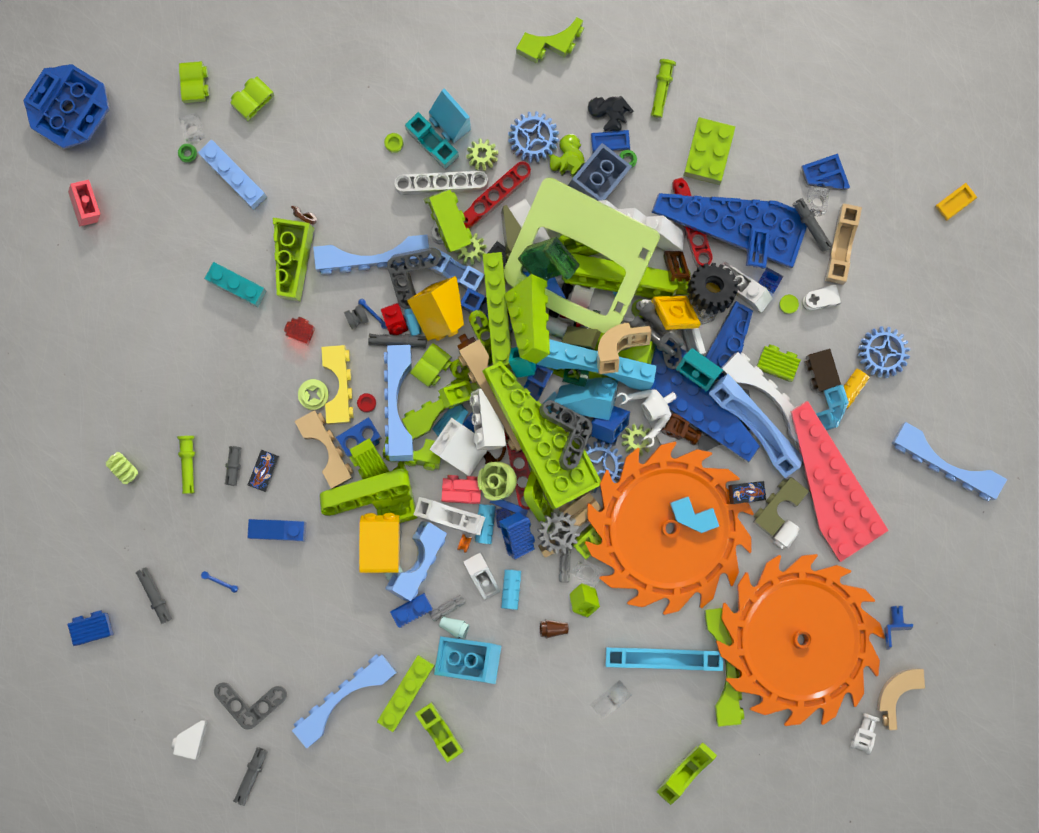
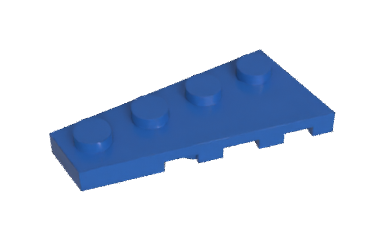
[705,301,753,380]

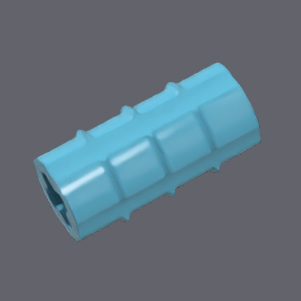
[475,504,496,544]
[501,570,521,610]

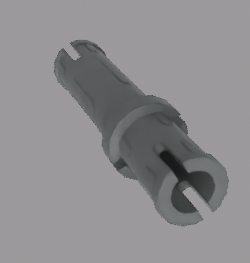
[792,198,833,252]
[368,333,427,348]
[136,567,172,624]
[233,747,268,806]

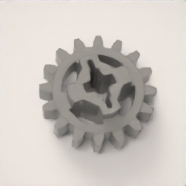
[537,511,580,554]

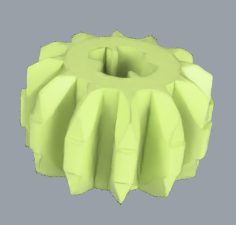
[466,138,498,171]
[454,233,487,265]
[621,424,653,456]
[106,452,138,484]

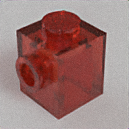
[284,317,316,346]

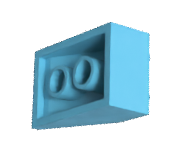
[429,88,471,144]
[555,377,618,420]
[434,636,501,684]

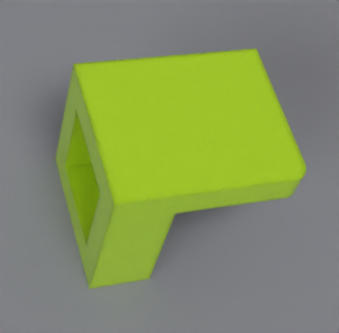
[570,583,600,618]

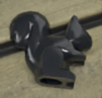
[588,96,634,131]

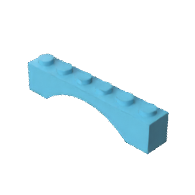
[536,339,656,391]
[605,647,723,671]

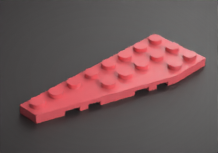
[790,401,889,562]

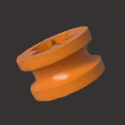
[457,534,472,553]

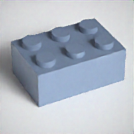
[568,143,632,201]

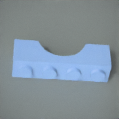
[198,139,267,210]
[385,522,447,601]

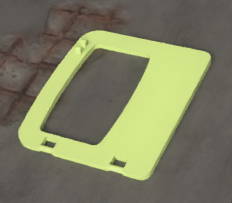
[504,178,660,333]

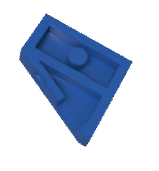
[801,153,850,190]

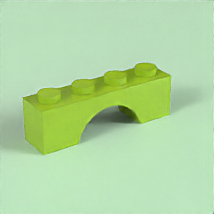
[377,655,435,732]

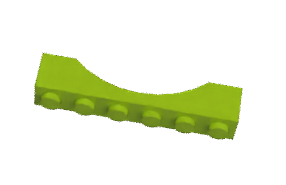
[483,252,512,370]
[402,382,479,441]
[704,608,744,727]

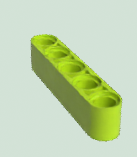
[319,469,411,516]

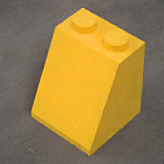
[407,276,464,341]
[359,513,400,573]

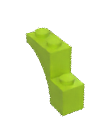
[516,17,584,63]

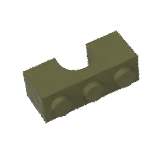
[753,477,809,537]

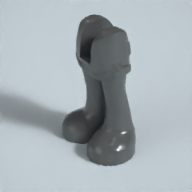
[630,301,685,356]

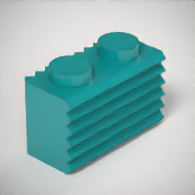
[676,348,723,391]

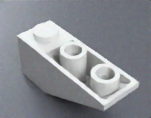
[722,261,773,313]
[470,389,506,450]

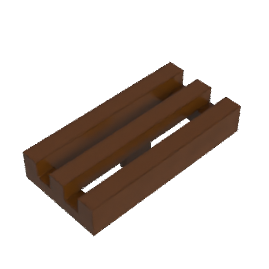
[663,251,690,282]

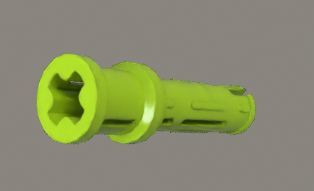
[651,59,676,118]
[177,436,195,494]

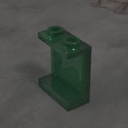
[518,237,580,281]

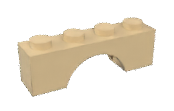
[825,203,862,285]
[294,410,354,489]

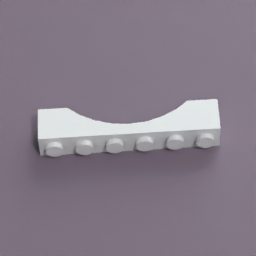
[721,352,799,447]

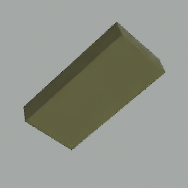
[561,326,601,350]

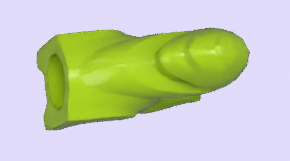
[548,134,585,178]

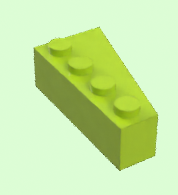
[273,218,314,302]
[504,274,550,364]

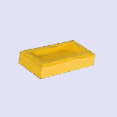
[935,183,978,221]

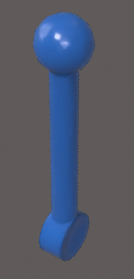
[358,299,387,329]
[201,571,238,593]

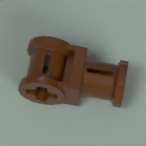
[661,413,702,445]

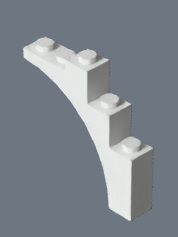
[599,200,686,251]

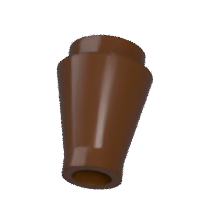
[540,619,569,639]

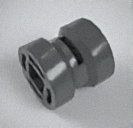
[344,304,369,329]

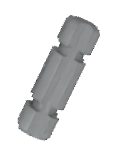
[559,547,571,583]
[429,595,465,621]

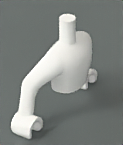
[615,389,677,448]

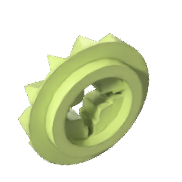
[298,379,329,410]

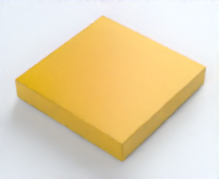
[651,296,701,330]

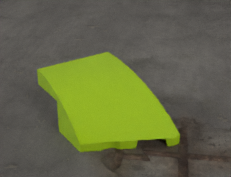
[372,461,418,523]

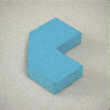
[816,385,849,431]
[670,496,719,533]

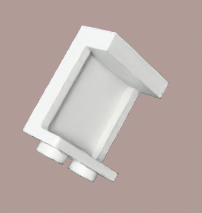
[430,418,487,476]

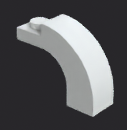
[414,497,485,536]

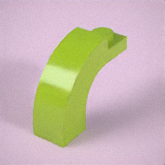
[656,742,717,805]

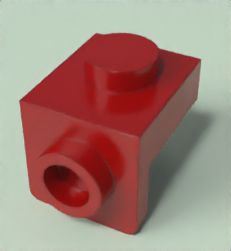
[381,303,408,335]

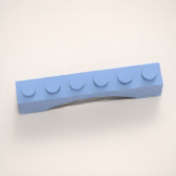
[313,234,430,275]
[384,345,413,461]
[709,374,803,478]
[892,422,1007,501]
[292,654,397,748]

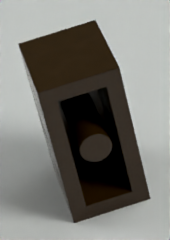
[804,349,841,393]

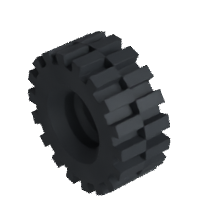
[687,263,738,314]

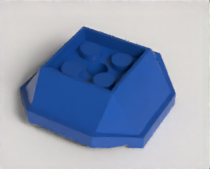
[23,64,109,149]

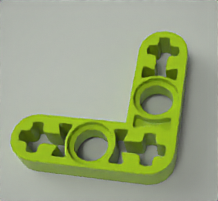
[450,310,493,379]
[524,468,554,530]

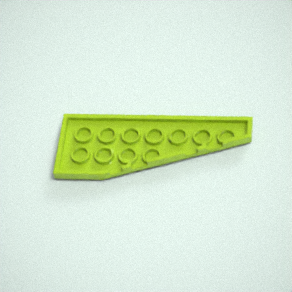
[482,361,601,510]

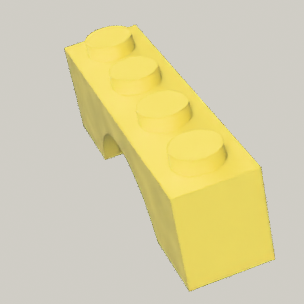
[321,345,354,425]

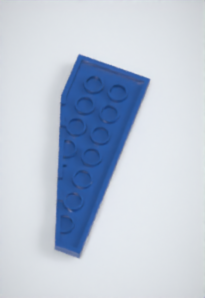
[652,193,807,268]
[650,340,760,463]

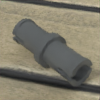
[224,446,241,486]

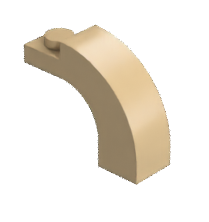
[597,323,651,374]
[877,668,925,730]

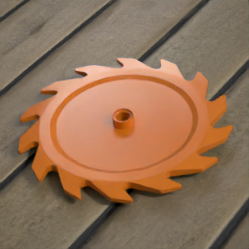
[585,441,754,615]
[716,554,885,726]

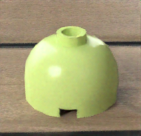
[477,462,517,501]

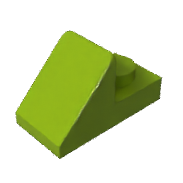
[438,380,474,409]

